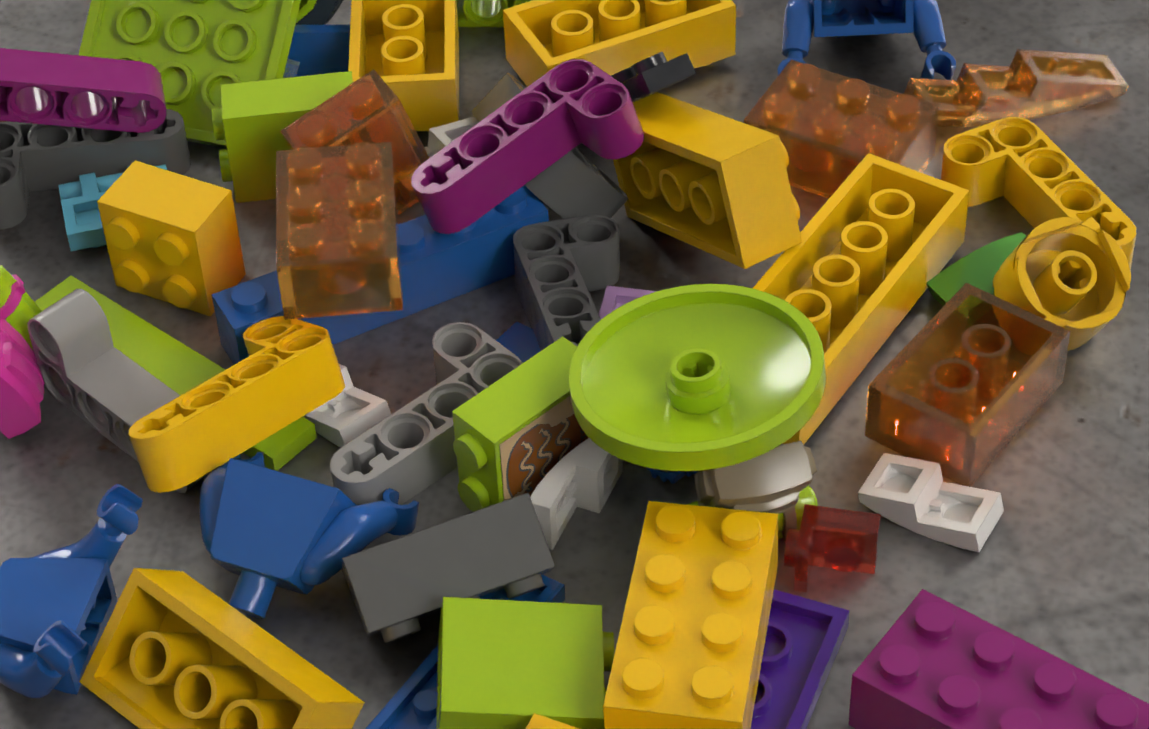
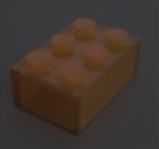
[743,60,939,198]
[276,142,403,320]
[865,283,1070,487]

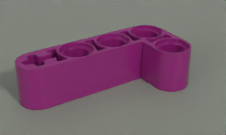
[0,48,167,133]
[411,59,644,234]

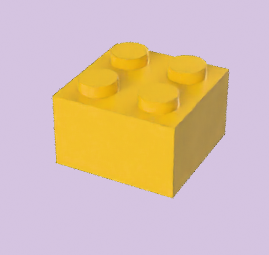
[97,161,246,317]

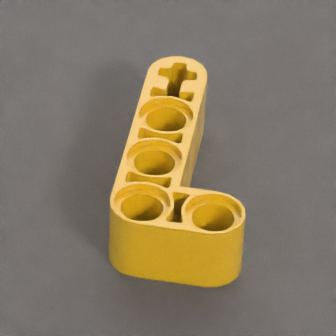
[941,117,1136,270]
[128,316,345,493]

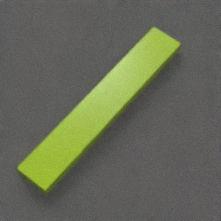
[35,275,317,471]

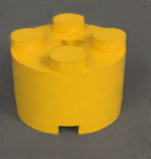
[993,217,1131,352]

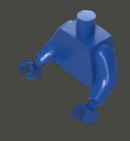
[777,0,956,95]
[200,452,419,619]
[0,484,143,698]

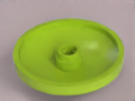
[568,284,826,471]

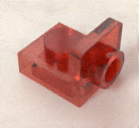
[784,504,881,592]

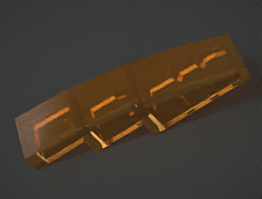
[903,49,1129,127]

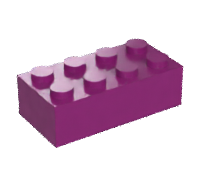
[848,589,1149,729]

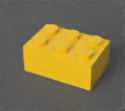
[348,0,459,132]

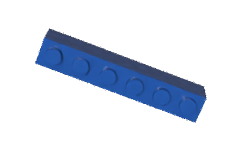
[212,185,549,365]

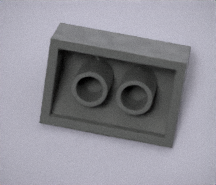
[342,493,555,643]

